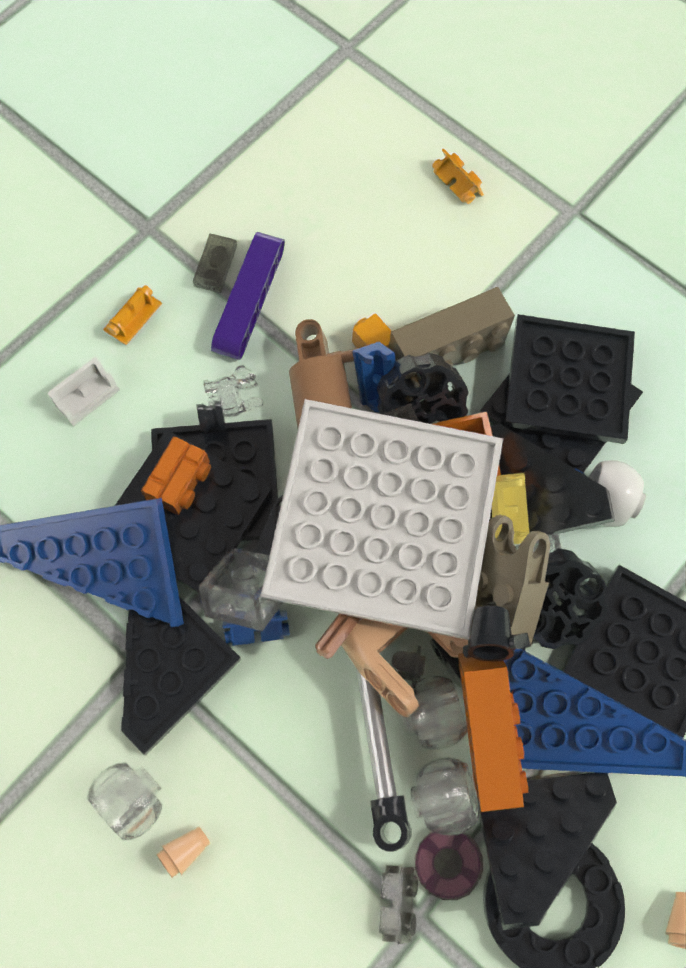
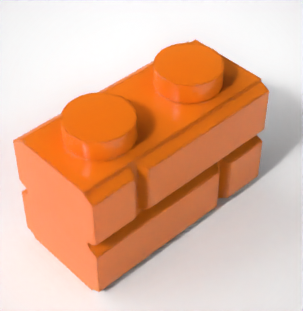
[141,437,211,515]

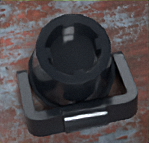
[463,606,530,662]

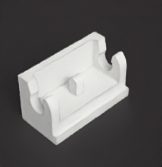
[47,356,120,427]

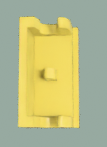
[491,473,529,544]

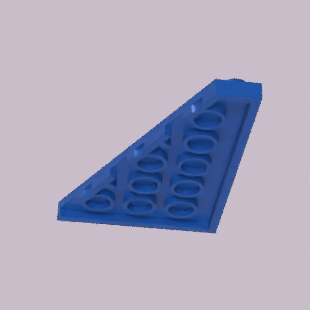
[0,498,184,627]
[504,648,686,777]

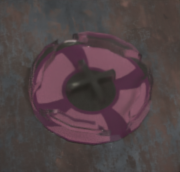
[414,828,483,900]

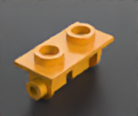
[432,148,484,204]
[103,285,162,345]

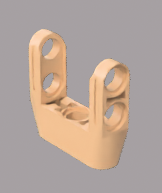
[341,618,470,717]

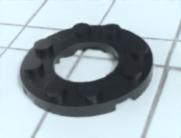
[483,843,625,968]

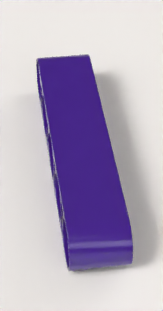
[211,231,285,360]

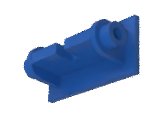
[222,607,290,646]

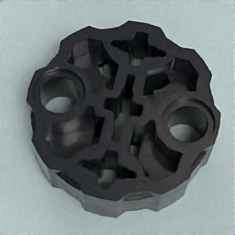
[376,353,469,424]
[533,548,609,649]

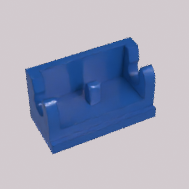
[352,342,396,413]

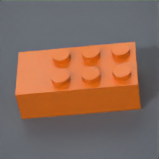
[458,653,528,812]

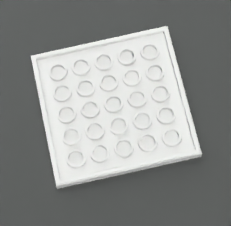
[261,399,503,640]

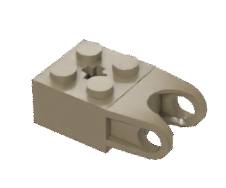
[471,514,550,646]

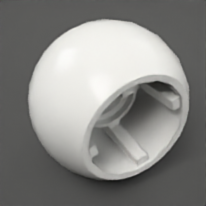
[589,460,646,527]

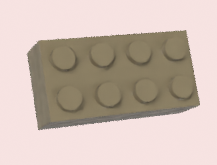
[389,287,515,379]

